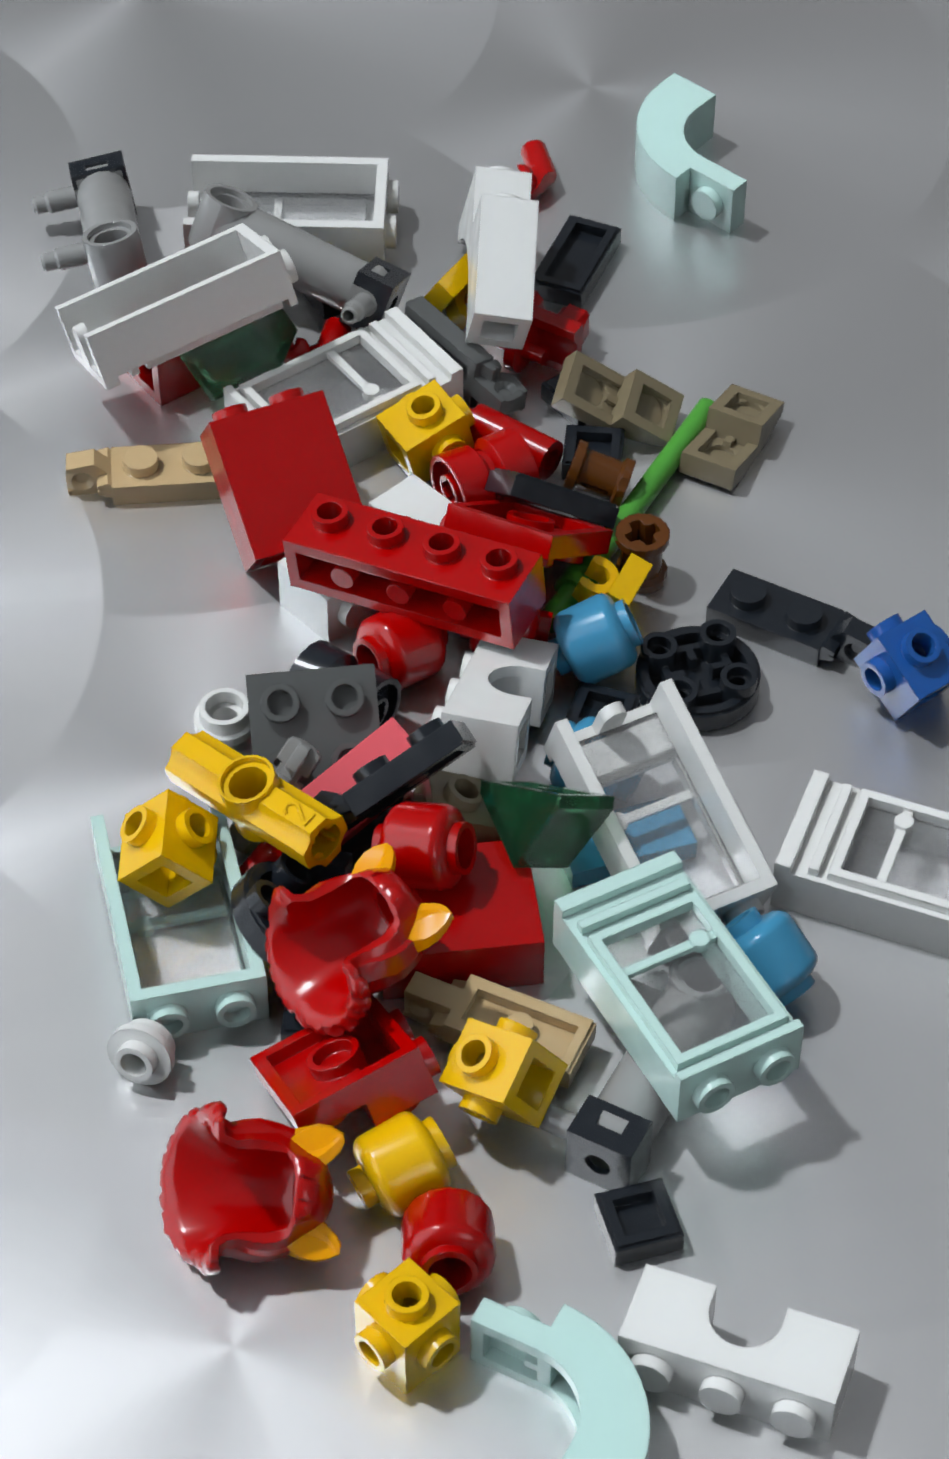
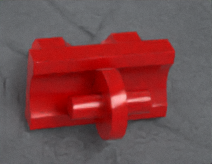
[494,290,589,373]

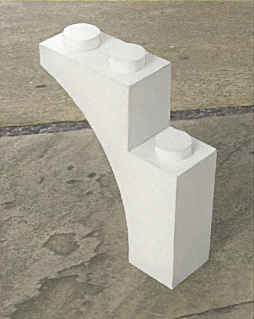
[458,166,539,350]

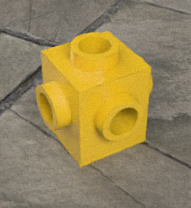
[376,379,475,483]
[117,789,218,908]
[439,1017,568,1129]
[354,1257,461,1395]

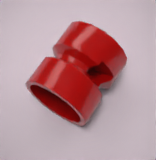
[429,427,540,503]

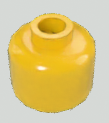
[346,1111,458,1218]

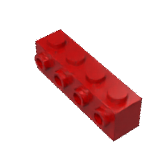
[283,493,546,650]

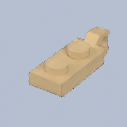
[66,442,221,505]
[403,971,596,1089]

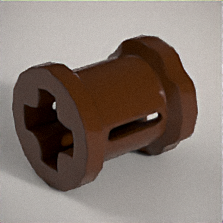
[563,439,636,508]
[615,513,670,595]

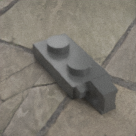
[405,296,528,415]

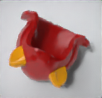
[265,843,454,1037]
[159,1101,345,1276]

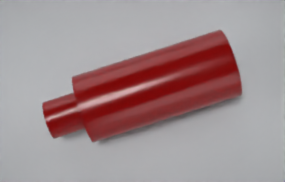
[469,403,563,480]

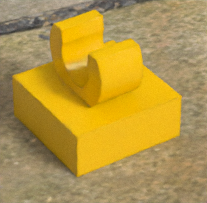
[424,253,468,330]
[572,553,653,607]

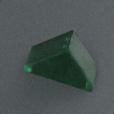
[179,308,298,401]
[480,780,614,868]

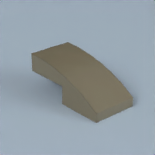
[551,350,684,447]
[678,384,785,491]

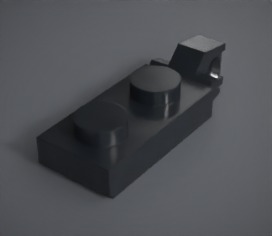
[706,569,874,668]
[314,718,477,831]

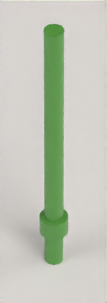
[543,398,714,633]

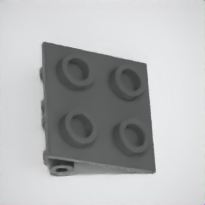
[245,664,380,790]

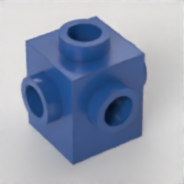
[854,610,949,721]

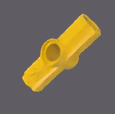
[165,730,348,869]

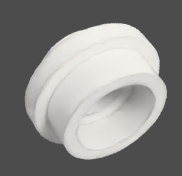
[193,687,251,746]
[107,1018,175,1085]

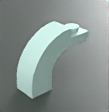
[635,73,747,233]
[470,1297,650,1459]

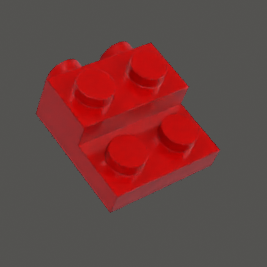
[439,499,613,567]
[249,994,441,1128]

